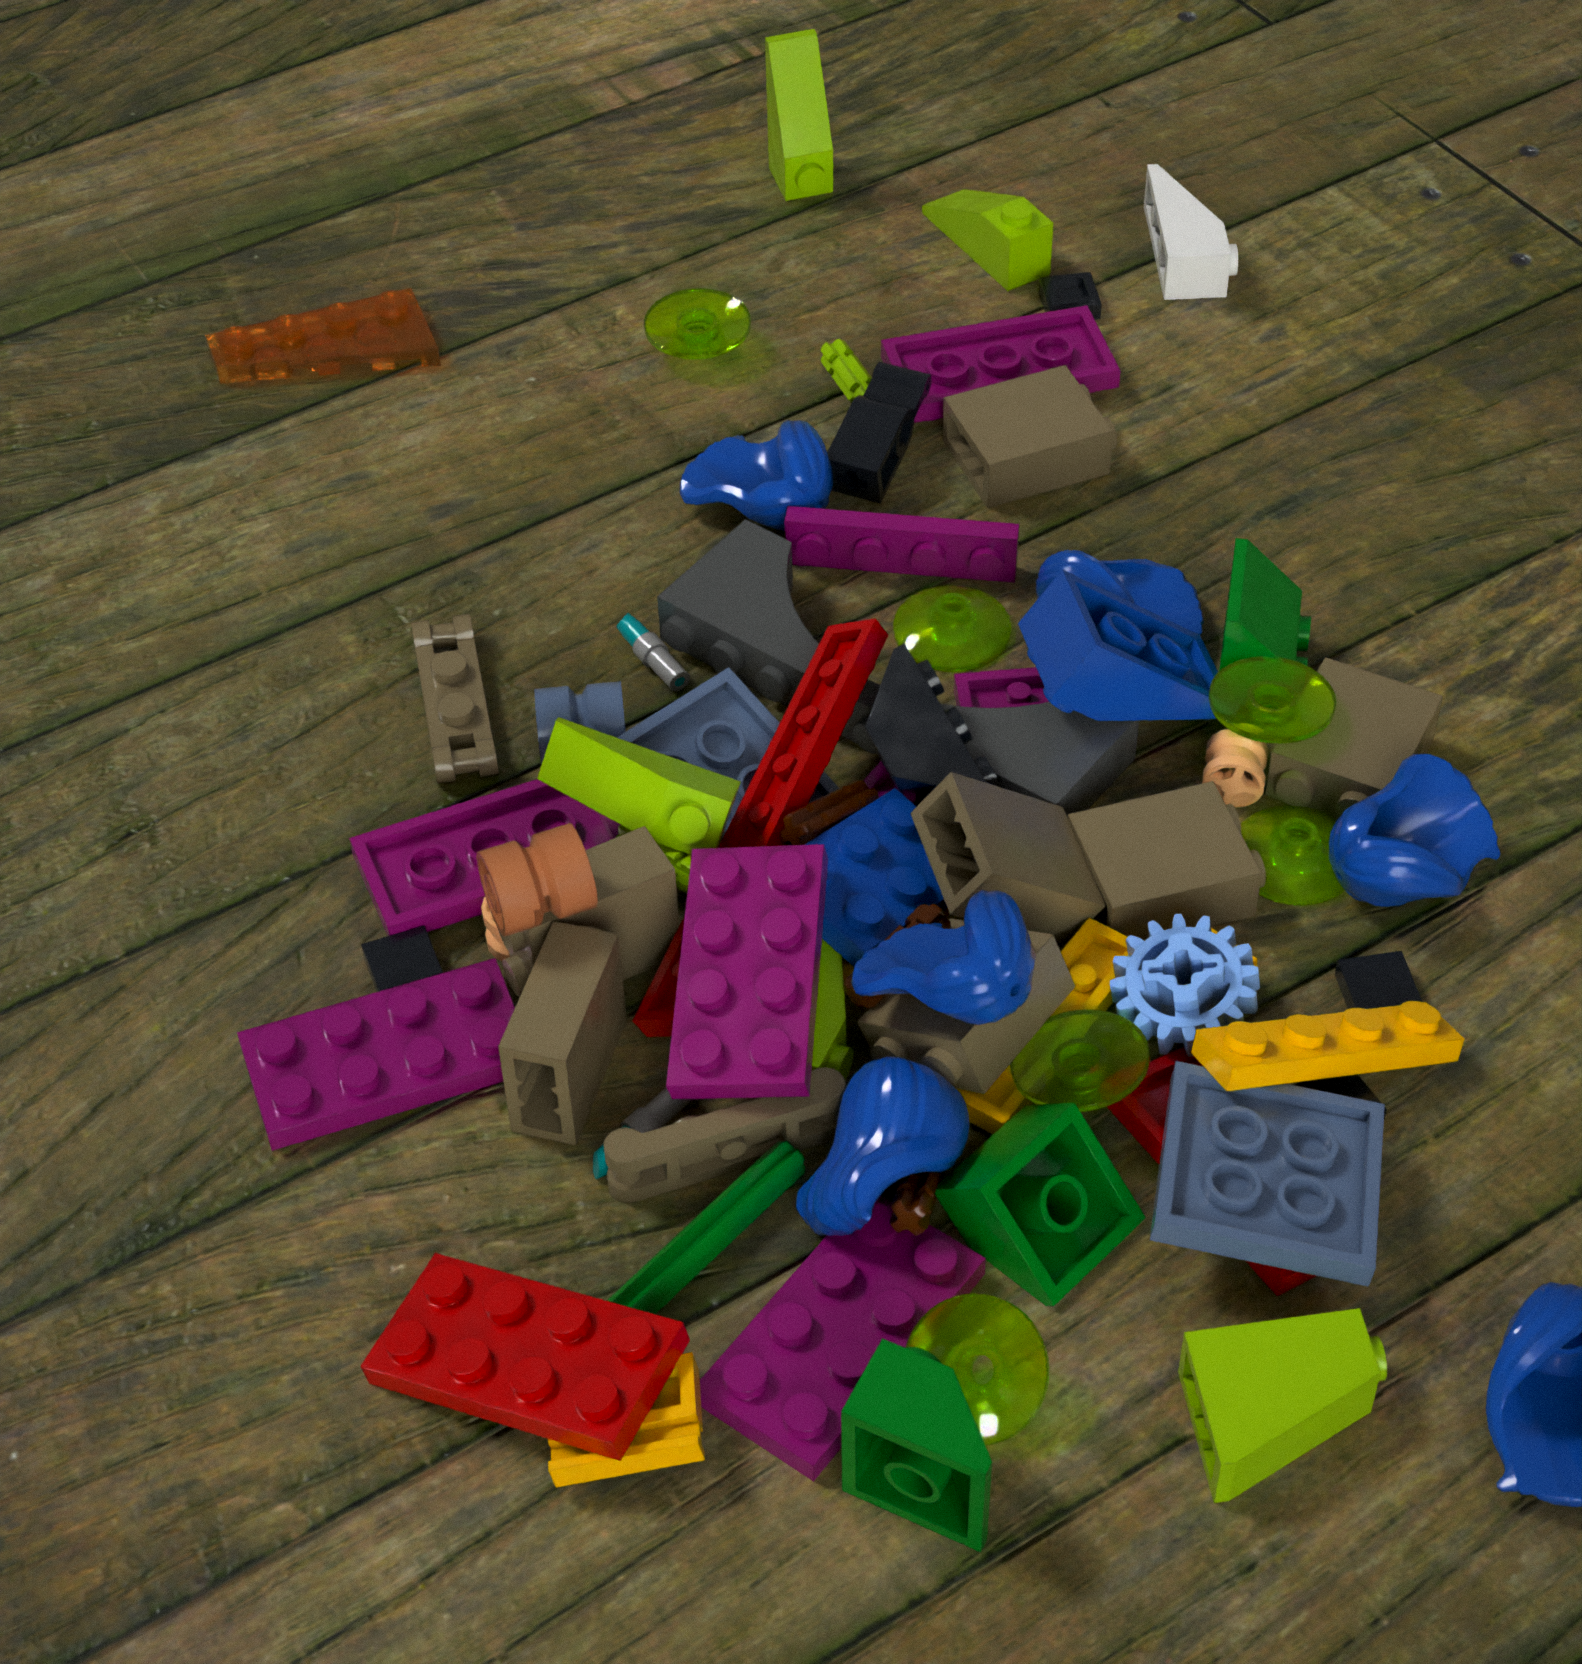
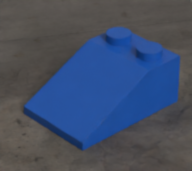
[1018,570,1237,721]

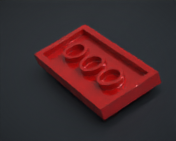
[360,1253,690,1461]

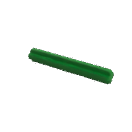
[607,1141,805,1314]

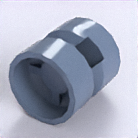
[534,681,626,765]

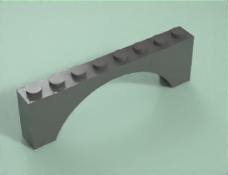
[657,519,1139,818]

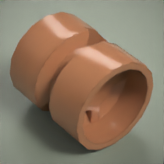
[476,823,598,936]

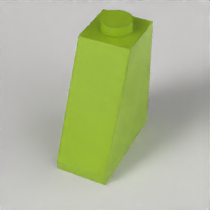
[1178,1308,1387,1503]

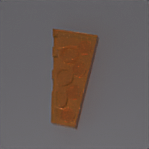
[205,288,441,383]

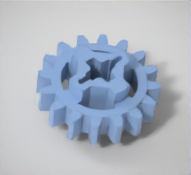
[1110,914,1260,1057]

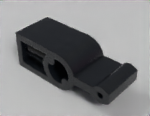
[827,362,932,504]

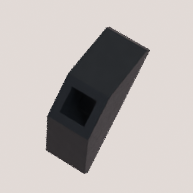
[865,643,1002,806]

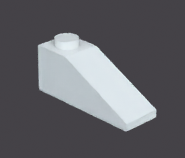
[1144,164,1238,300]

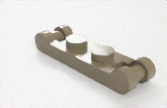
[411,614,499,784]
[603,1067,846,1203]

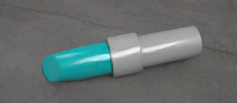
[616,613,690,692]
[593,1087,693,1179]

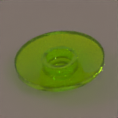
[644,288,751,360]
[893,585,1011,672]
[1209,656,1336,744]
[1241,806,1345,906]
[1010,1010,1150,1112]
[906,1293,1049,1446]

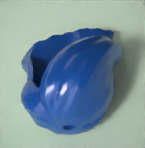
[679,420,833,531]
[1036,550,1204,636]
[1329,754,1500,907]
[851,890,1036,1025]
[796,1057,970,1236]
[1486,1282,1582,1507]

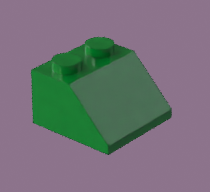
[1219,538,1311,717]
[935,1102,1146,1306]
[841,1338,992,1553]

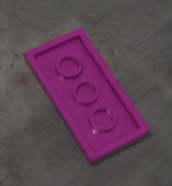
[881,305,1121,423]
[349,779,620,936]
[666,844,828,1099]
[237,958,515,1151]
[700,1196,986,1482]

